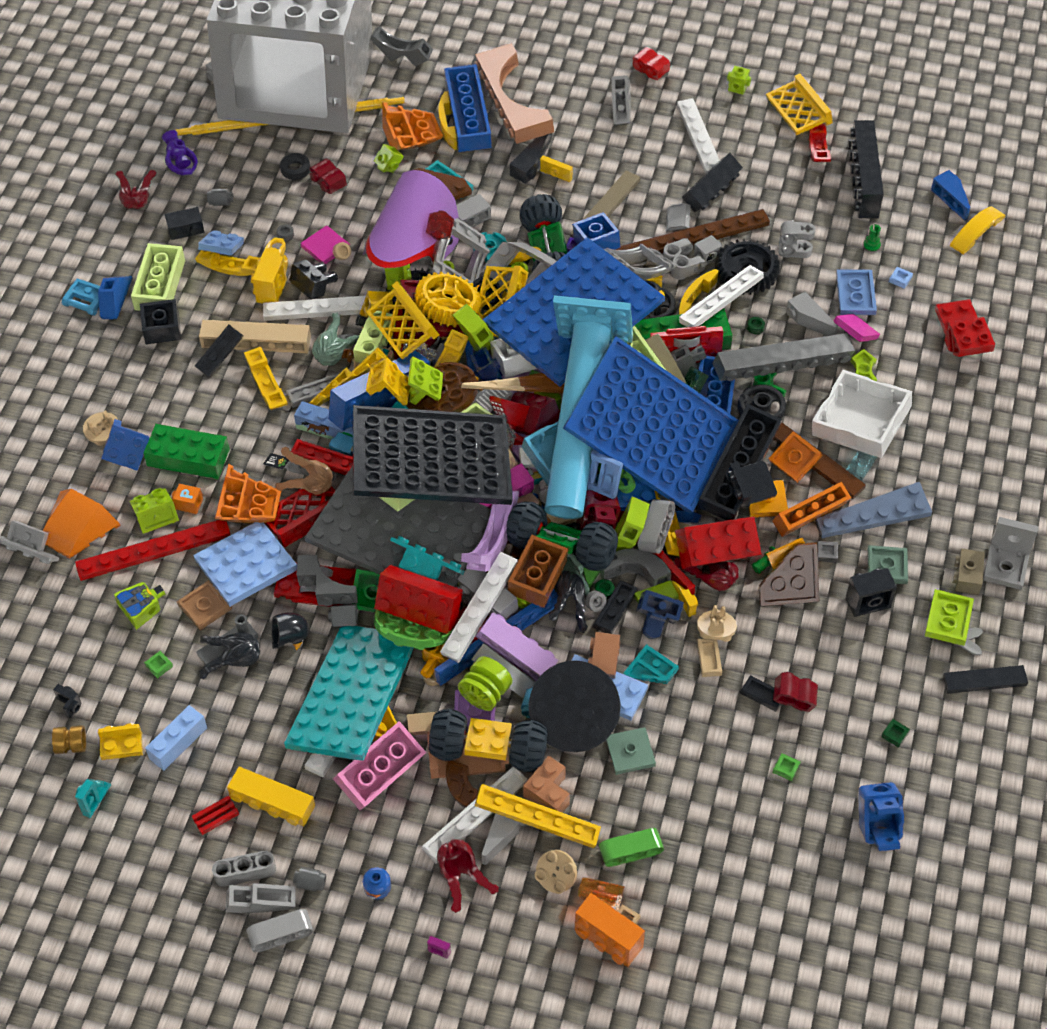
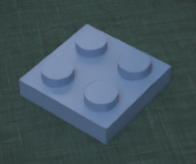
[198,231,244,256]

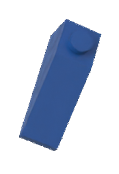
[931,170,971,221]

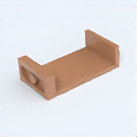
[427,732,509,779]

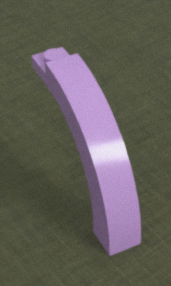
[461,491,519,572]

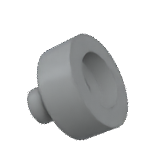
[585,591,606,612]

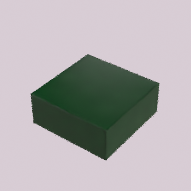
[881,719,911,748]

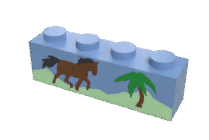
[294,401,353,439]

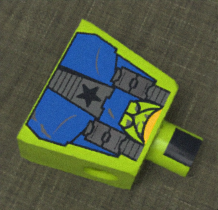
[114,582,166,630]

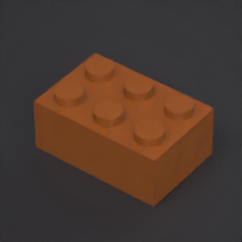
[508,535,568,608]

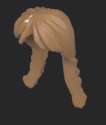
[275,447,333,495]

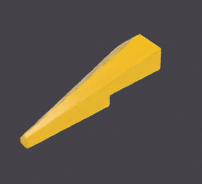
[309,347,388,406]

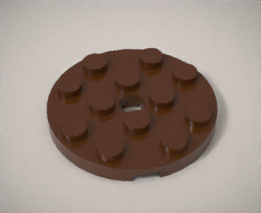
[407,362,478,412]

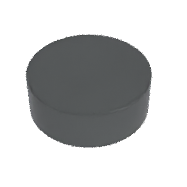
[276,224,294,241]

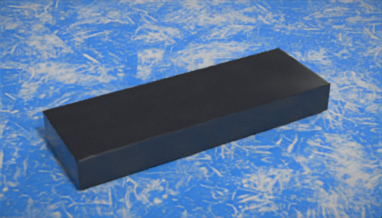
[195,324,244,378]
[593,580,638,634]

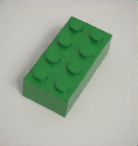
[143,424,230,479]

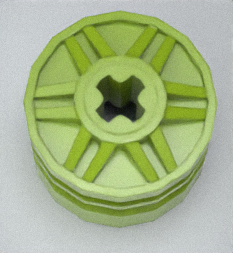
[458,656,513,711]

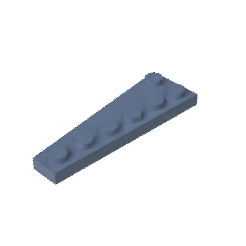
[816,482,932,538]

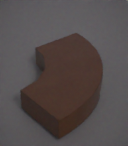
[446,761,479,808]

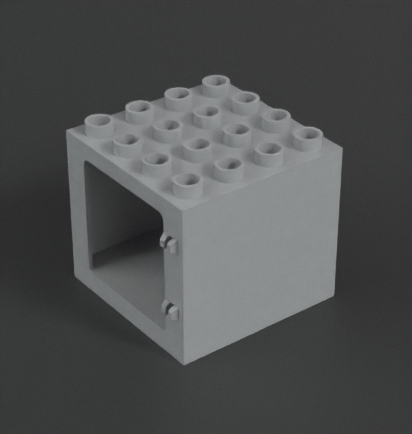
[207,0,373,133]

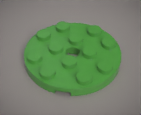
[374,610,454,650]

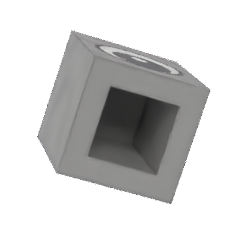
[694,235,722,265]

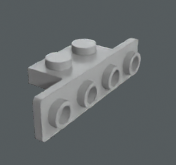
[0,521,59,564]

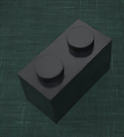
[164,207,205,240]

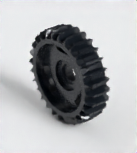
[715,239,780,296]

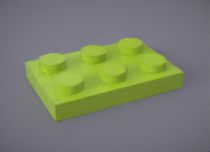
[925,589,974,646]

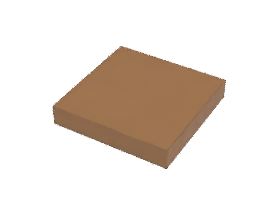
[177,580,232,631]

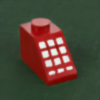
[489,395,530,430]

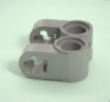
[778,221,816,258]
[663,238,707,280]

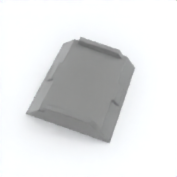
[666,203,691,232]

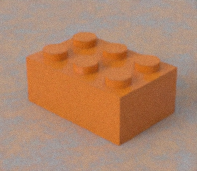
[575,893,645,967]

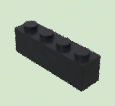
[682,153,743,212]

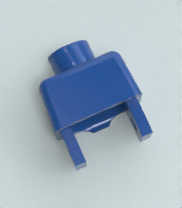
[858,782,904,851]

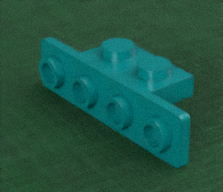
[390,536,465,581]

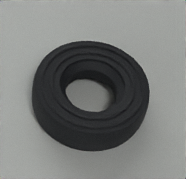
[280,153,311,180]

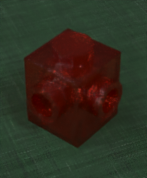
[426,210,454,240]

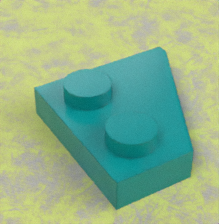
[623,644,679,684]
[75,779,111,818]

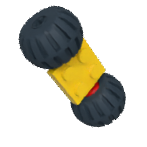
[429,709,547,772]

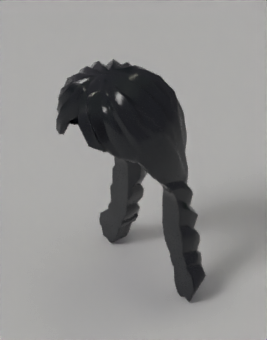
[548,570,588,633]
[199,632,261,680]

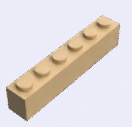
[199,320,311,353]

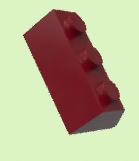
[508,391,560,436]

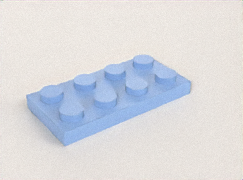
[571,654,648,721]

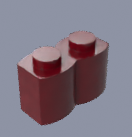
[309,158,347,194]
[773,672,818,712]

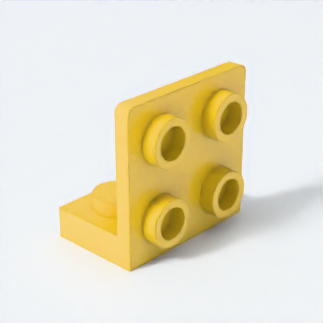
[366,357,410,406]

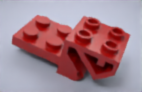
[935,299,996,357]

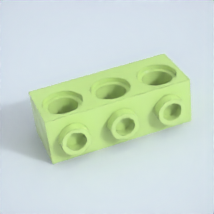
[353,311,395,363]

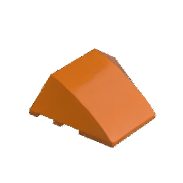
[382,102,443,150]
[214,464,281,523]
[43,488,121,559]

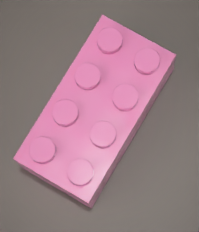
[333,721,426,810]

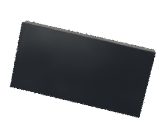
[740,675,781,712]

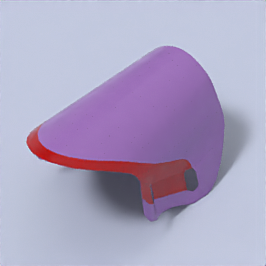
[363,170,459,268]

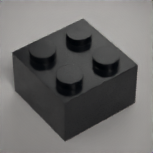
[140,299,182,345]
[846,568,897,617]

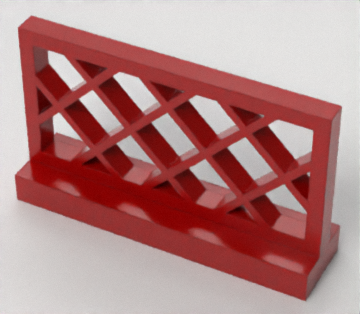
[265,486,336,548]

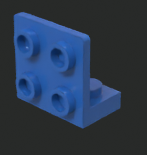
[101,419,149,471]

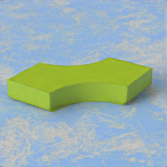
[850,349,877,382]

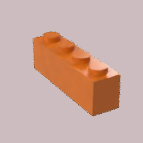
[772,482,851,537]

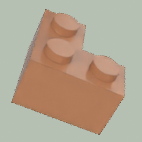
[588,632,620,678]
[523,756,570,813]

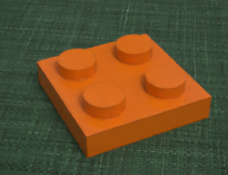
[768,431,822,483]

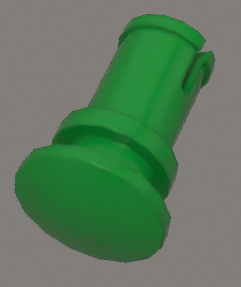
[863,224,881,251]
[751,546,776,574]

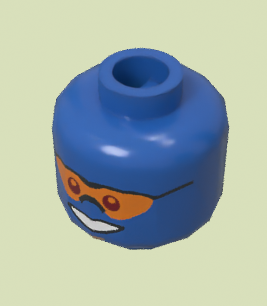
[362,867,391,900]

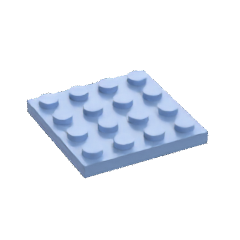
[193,522,297,607]

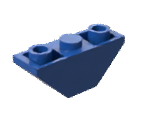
[98,276,133,319]

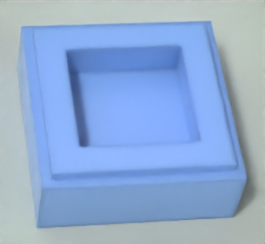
[889,267,913,289]

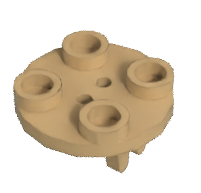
[83,410,118,446]
[697,605,737,642]
[535,850,577,894]

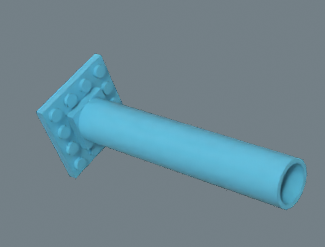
[544,295,633,519]

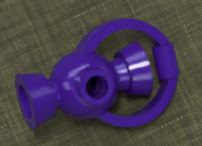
[162,130,198,176]

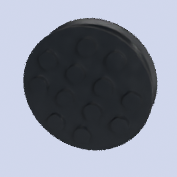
[529,661,620,752]

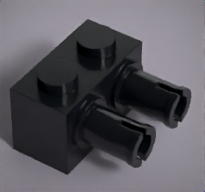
[289,259,338,300]

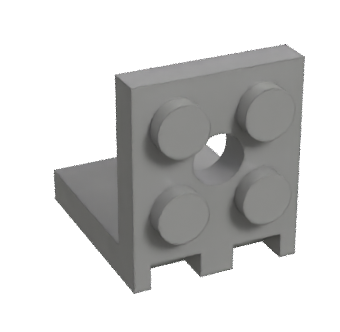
[983,517,1039,590]

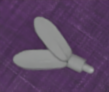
[959,628,983,655]

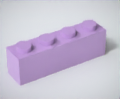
[475,613,558,681]

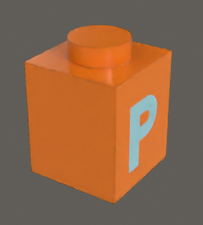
[171,484,203,514]

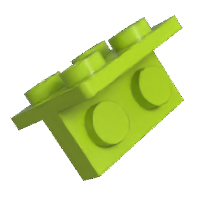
[408,357,443,405]

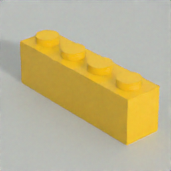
[227,766,315,827]

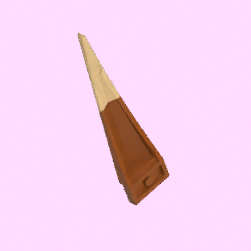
[461,372,565,393]

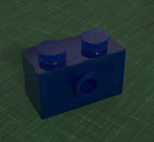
[470,346,503,381]

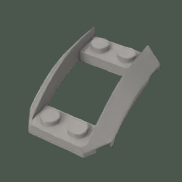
[432,218,490,283]
[483,242,556,293]
[605,244,677,280]

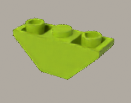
[453,304,494,357]
[615,496,650,552]

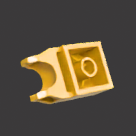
[251,237,288,304]

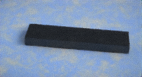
[943,665,1029,694]

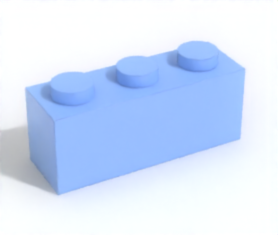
[145,705,207,771]

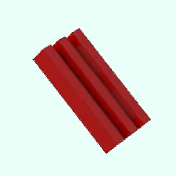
[191,795,240,835]

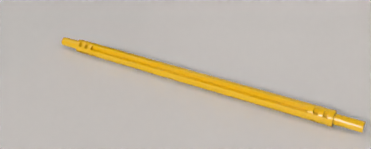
[175,97,405,136]

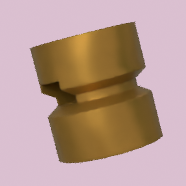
[52,725,86,754]

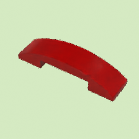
[808,124,831,162]

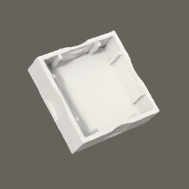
[812,370,912,458]

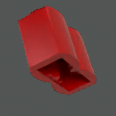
[633,47,670,80]

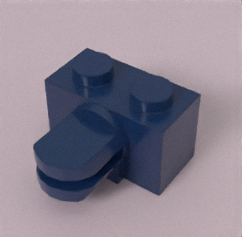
[636,590,684,639]

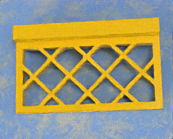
[766,74,833,135]
[478,265,529,337]
[366,281,439,360]

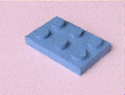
[836,270,877,315]

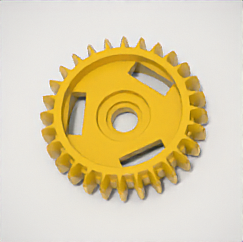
[414,271,481,328]

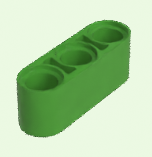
[599,828,664,867]

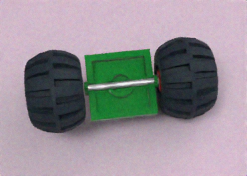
[519,194,568,274]
[506,501,618,571]

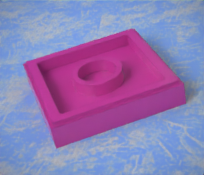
[301,225,350,264]
[834,314,880,342]

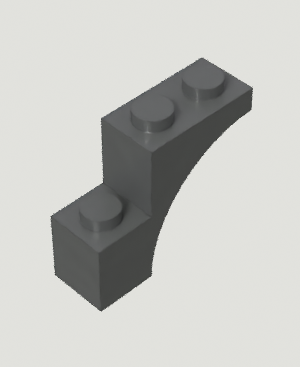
[370,26,433,66]
[297,555,358,606]

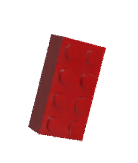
[675,516,762,569]
[374,565,463,634]

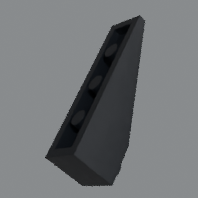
[510,133,552,184]

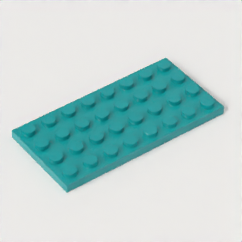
[284,626,414,761]

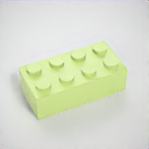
[131,243,185,311]

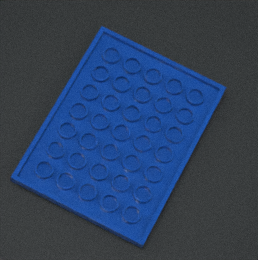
[483,237,665,387]
[563,336,739,514]

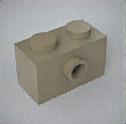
[952,548,985,595]

